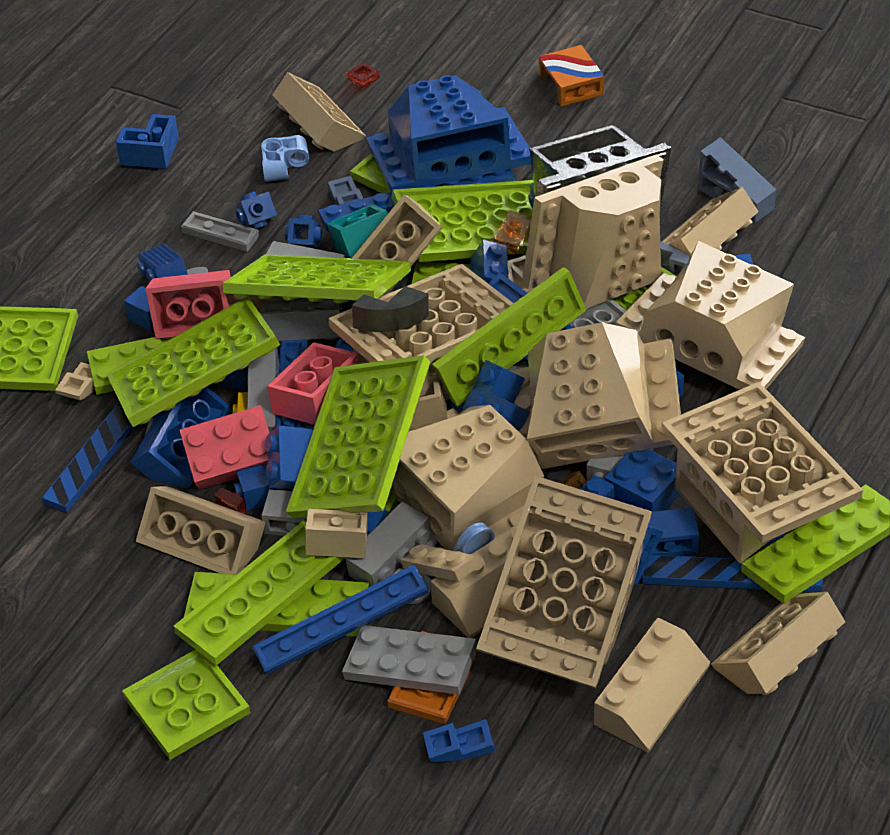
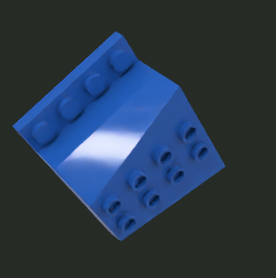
[366,75,535,193]

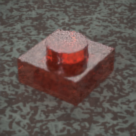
[347,62,380,89]
[214,487,247,515]

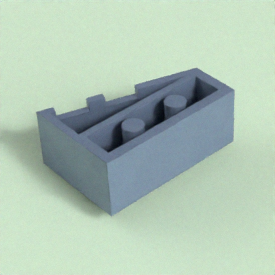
[698,137,776,223]

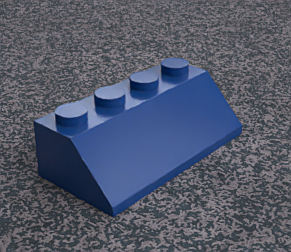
[130,386,232,488]

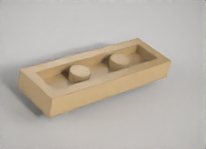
[400,544,480,582]

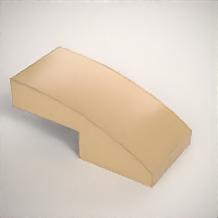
[55,362,95,400]

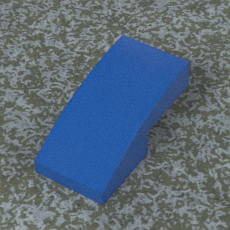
[423,719,495,762]

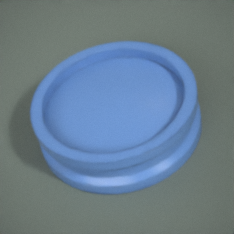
[455,522,495,554]

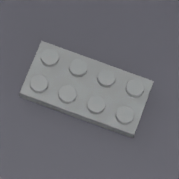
[342,625,477,695]

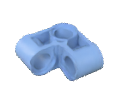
[261,135,309,182]

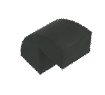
[352,286,429,332]

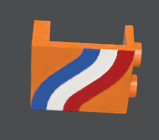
[539,45,604,106]

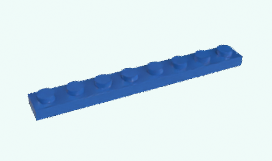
[318,169,515,231]

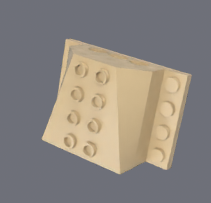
[522,154,663,309]
[615,241,805,390]
[328,264,514,401]
[510,322,681,469]
[662,382,863,564]
[390,405,544,551]
[476,476,652,689]

